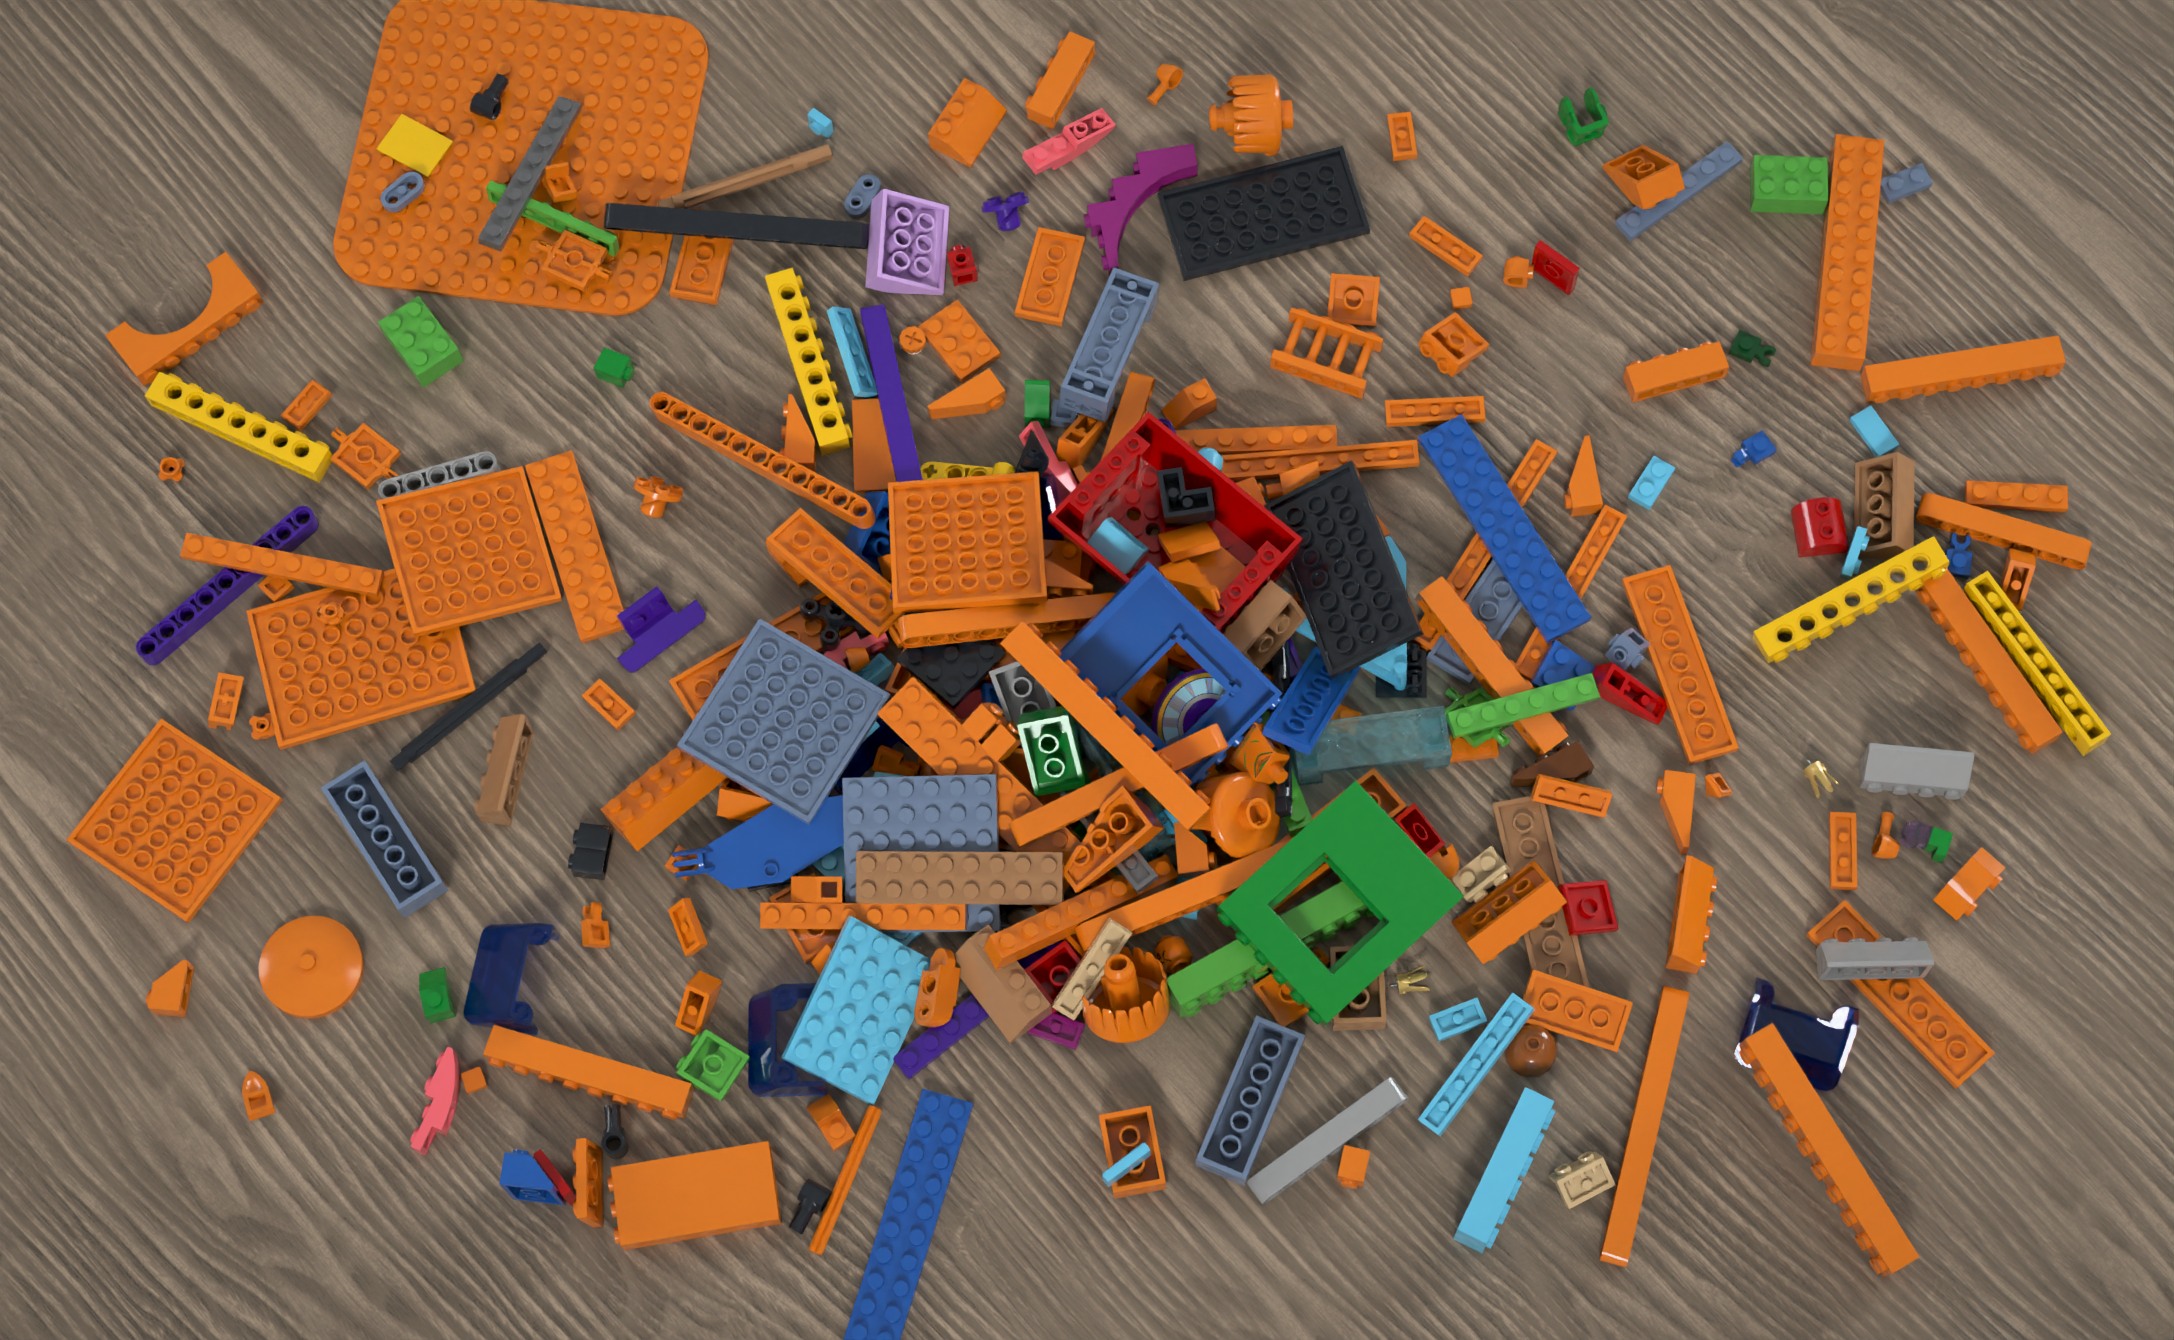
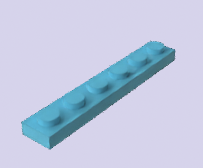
[1418,992,1535,1137]

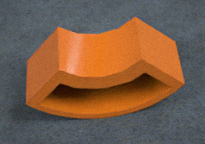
[1933,847,2006,921]

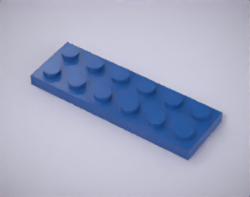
[1262,646,1361,755]

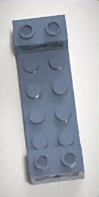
[1060,267,1159,422]

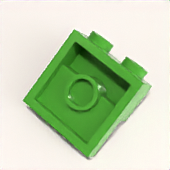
[676,1029,750,1102]

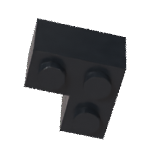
[1157,467,1215,528]

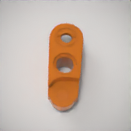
[914,948,961,1028]

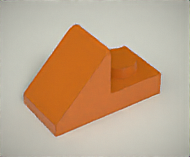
[806,1093,856,1152]

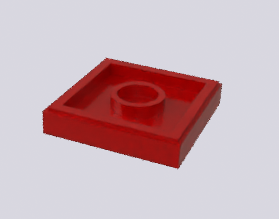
[1531,240,1580,295]
[1557,880,1619,936]
[533,1149,576,1206]

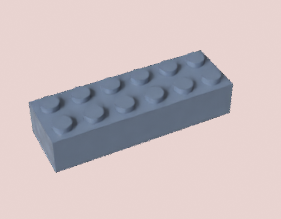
[321,760,449,919]
[1195,1015,1305,1186]

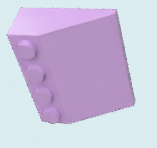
[865,189,949,295]

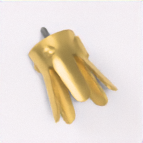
[1803,760,1839,799]
[1389,965,1430,995]

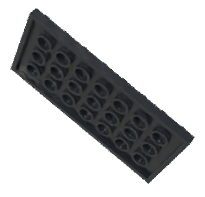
[1157,146,1370,281]
[1264,460,1424,679]

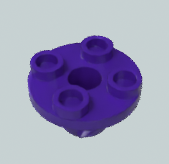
[981,191,1029,231]

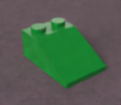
[1017,706,1086,796]

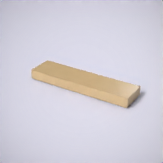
[1051,918,1132,1020]

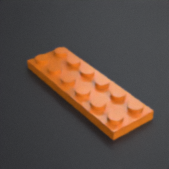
[766,508,905,638]

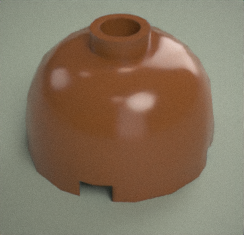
[1504,1024,1557,1077]

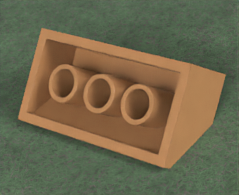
[1854,452,1915,559]
[474,714,534,826]
[954,924,1052,1044]

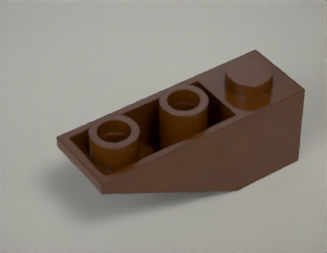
[1510,741,1594,787]

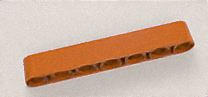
[1916,493,2092,569]

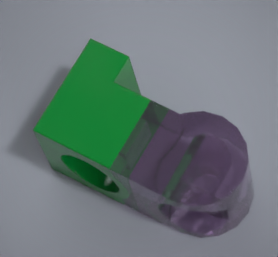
[1899,821,1953,863]

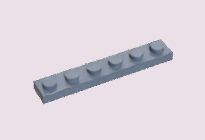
[1615,141,1743,242]

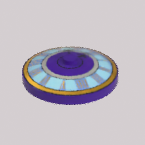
[1152,669,1249,767]

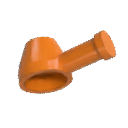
[1147,64,1183,106]
[844,647,870,673]
[1871,812,1900,859]

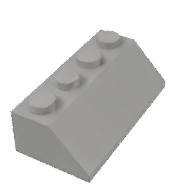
[1859,743,1974,800]
[1816,937,1934,980]

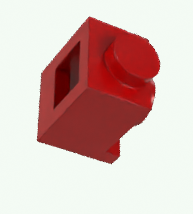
[947,245,978,286]

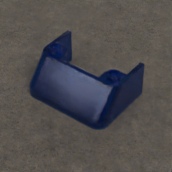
[748,983,828,1097]

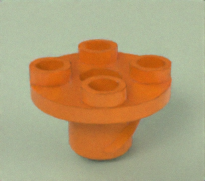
[633,476,684,518]

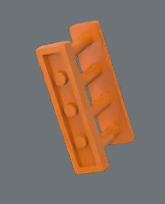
[1270,308,1383,399]

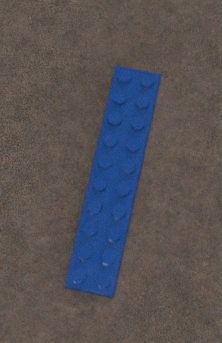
[1418,414,1591,644]
[843,1089,974,1340]

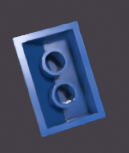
[844,491,891,577]
[499,1149,566,1205]

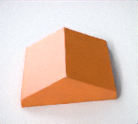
[1327,273,1380,326]

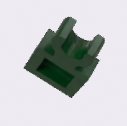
[1728,330,1776,367]

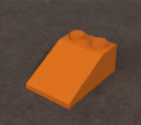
[1602,145,1685,210]

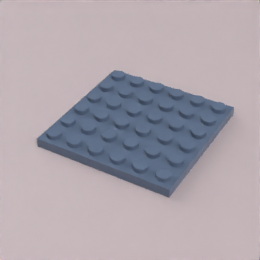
[677,618,891,825]
[842,774,1001,933]

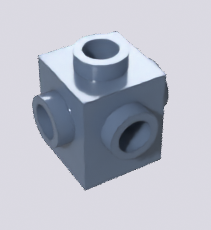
[1605,628,1650,671]

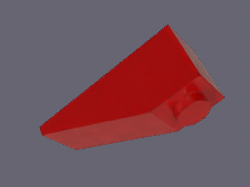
[1592,662,1667,725]

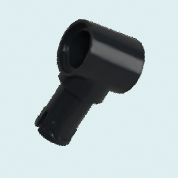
[470,74,509,121]
[601,1104,629,1159]
[789,1179,832,1234]

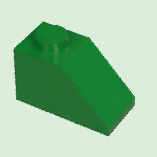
[1024,380,1051,429]
[419,967,456,1023]

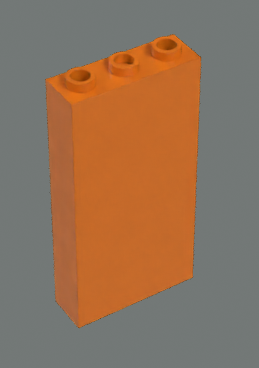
[607,1141,782,1250]

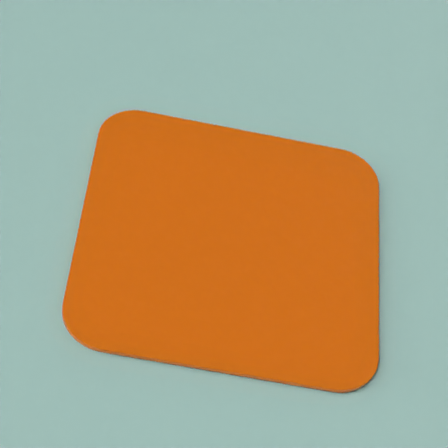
[333,0,709,316]

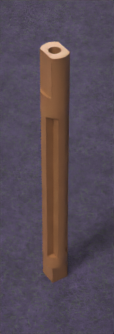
[658,144,832,209]

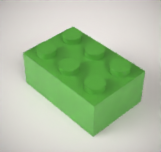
[1750,155,1828,214]
[378,296,464,388]

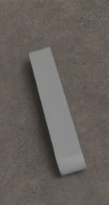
[1247,1077,1409,1205]

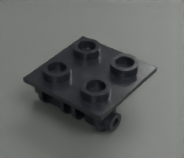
[1015,431,1049,486]
[1376,644,1427,698]

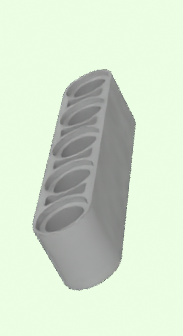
[378,451,501,499]

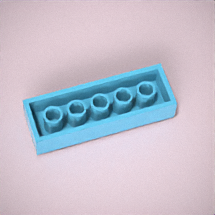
[1453,1087,1556,1253]

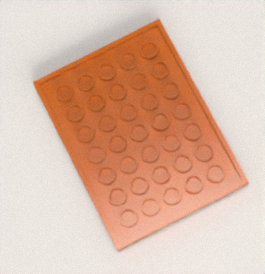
[246,568,476,750]

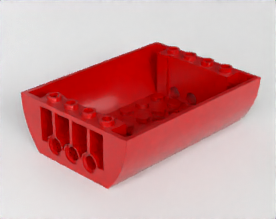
[1048,412,1303,634]

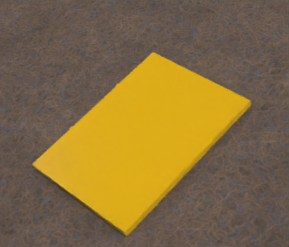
[376,114,453,177]

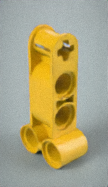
[920,461,1016,480]

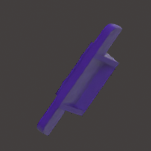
[617,586,706,673]

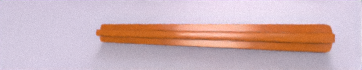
[809,1105,882,1255]

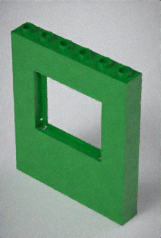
[1216,781,1464,1026]

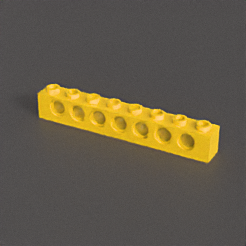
[765,268,852,456]
[145,372,332,483]
[1753,536,1950,663]
[1963,571,2111,756]

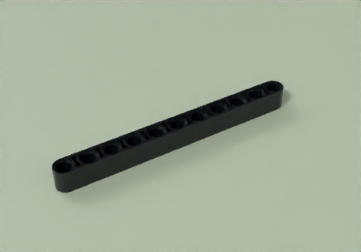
[604,203,869,249]

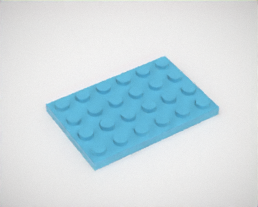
[781,916,931,1105]

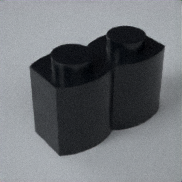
[568,823,613,880]

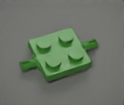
[1441,687,1514,748]

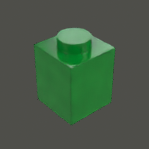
[594,347,635,388]

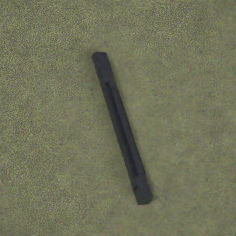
[390,642,547,772]
[1272,642,1293,818]

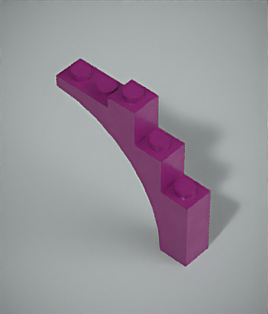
[1083,144,1197,276]

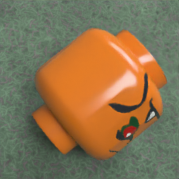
[1154,935,1192,974]

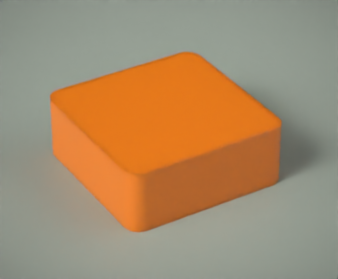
[1450,287,1473,310]
[461,1067,488,1094]

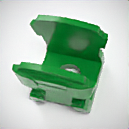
[1558,87,1609,146]

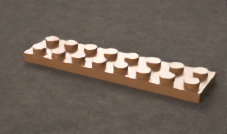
[1491,796,1590,988]
[856,851,1064,905]

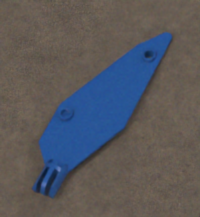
[672,795,844,889]

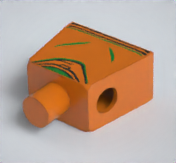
[1229,722,1290,784]

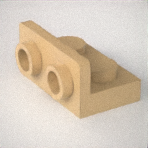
[1452,846,1511,903]
[1549,1151,1616,1209]

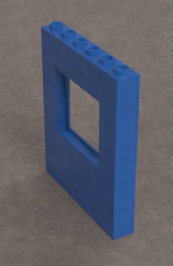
[1059,561,1283,787]

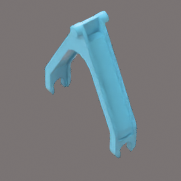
[1282,535,1407,691]

